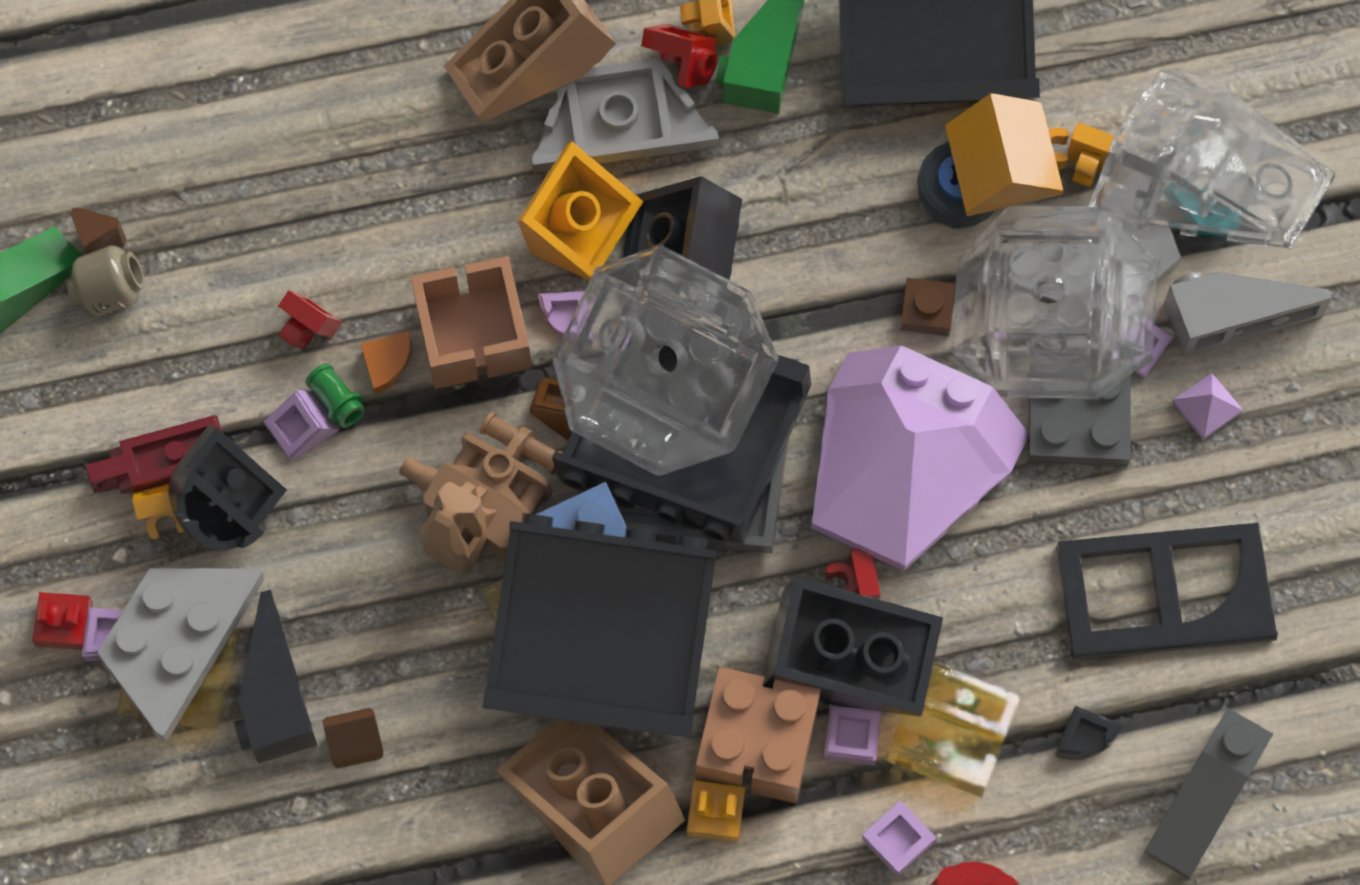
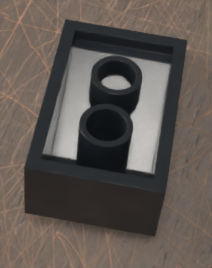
[763,576,943,717]

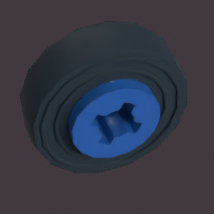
[917,141,996,227]

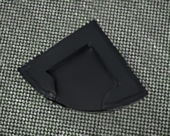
[1055,705,1123,760]

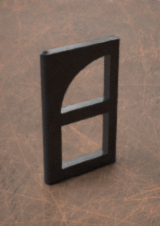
[1057,522,1278,660]

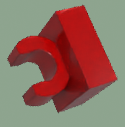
[278,290,342,350]
[824,549,881,599]
[32,592,93,650]

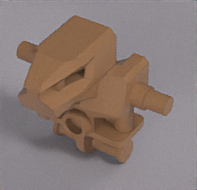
[399,411,563,574]

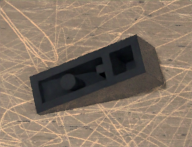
[234,589,318,764]

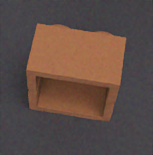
[411,256,532,389]
[696,667,821,804]

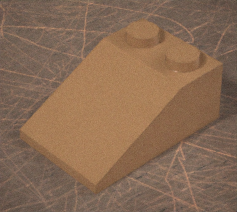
[444,0,617,122]
[496,719,685,885]

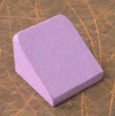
[263,390,341,461]

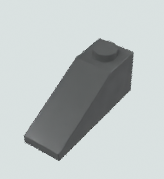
[1144,707,1273,879]

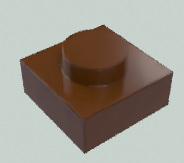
[900,278,956,336]

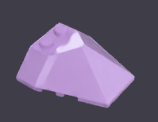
[811,346,1029,571]

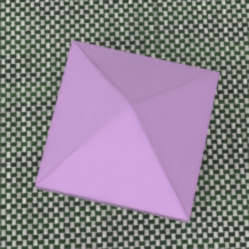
[1172,373,1243,440]

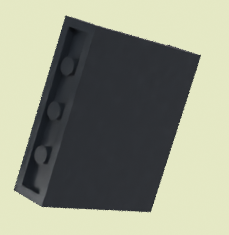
[838,0,1040,107]
[552,300,812,544]
[482,513,717,738]

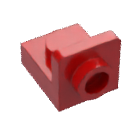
[641,24,718,88]

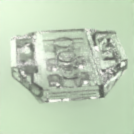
[951,206,1158,399]
[553,245,779,476]

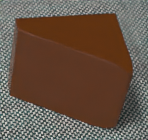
[322,708,384,768]

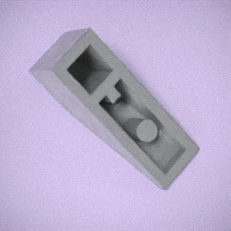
[1164,272,1332,357]

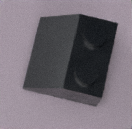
[618,176,742,297]

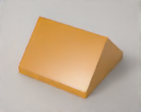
[945,93,1064,217]
[517,142,643,281]

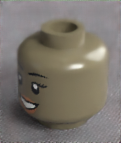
[67,245,145,317]

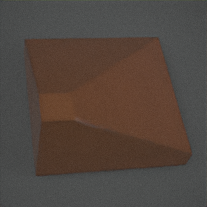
[529,377,590,441]

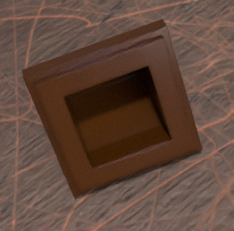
[70,207,127,254]

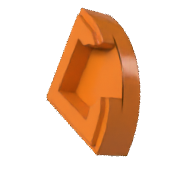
[361,331,412,394]

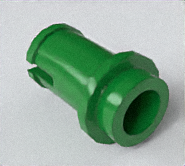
[305,363,365,428]

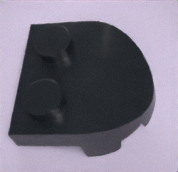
[169,425,287,551]

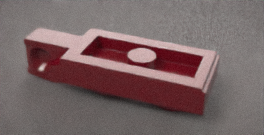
[86,415,222,494]

